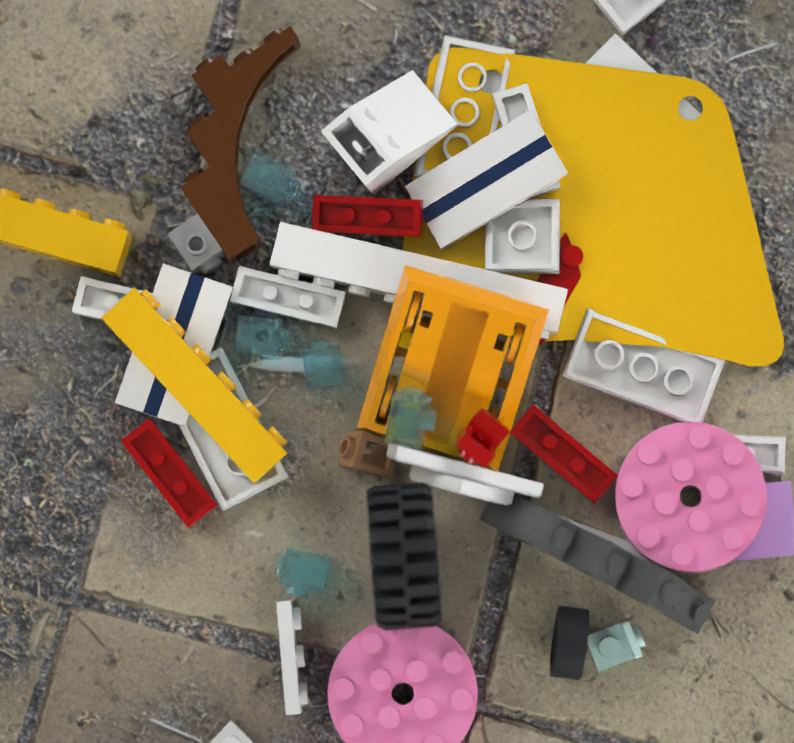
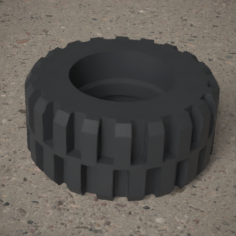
[367,482,442,630]

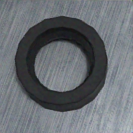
[550,606,589,680]

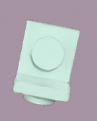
[588,620,645,672]

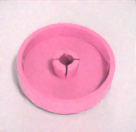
[615,422,767,573]
[328,623,478,743]

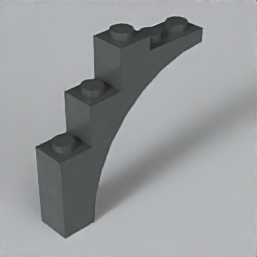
[479,495,715,634]

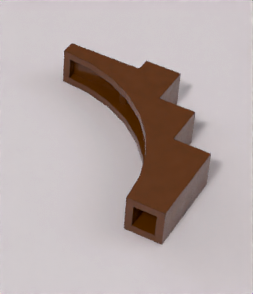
[180,26,301,265]

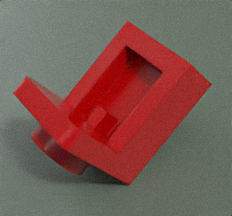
[456,408,509,468]

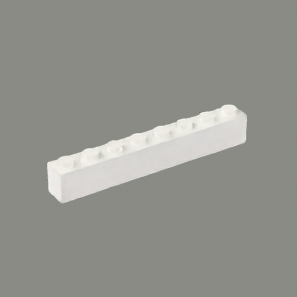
[270,222,568,340]

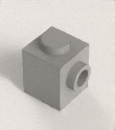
[167,214,225,275]

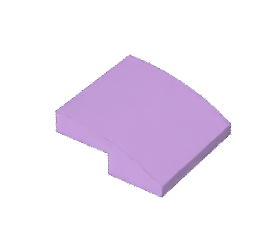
[732,481,794,561]

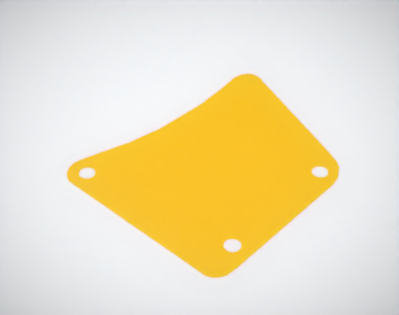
[398,47,784,366]

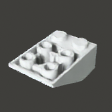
[321,70,458,195]

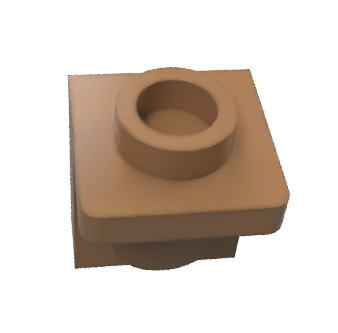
[339,430,402,479]

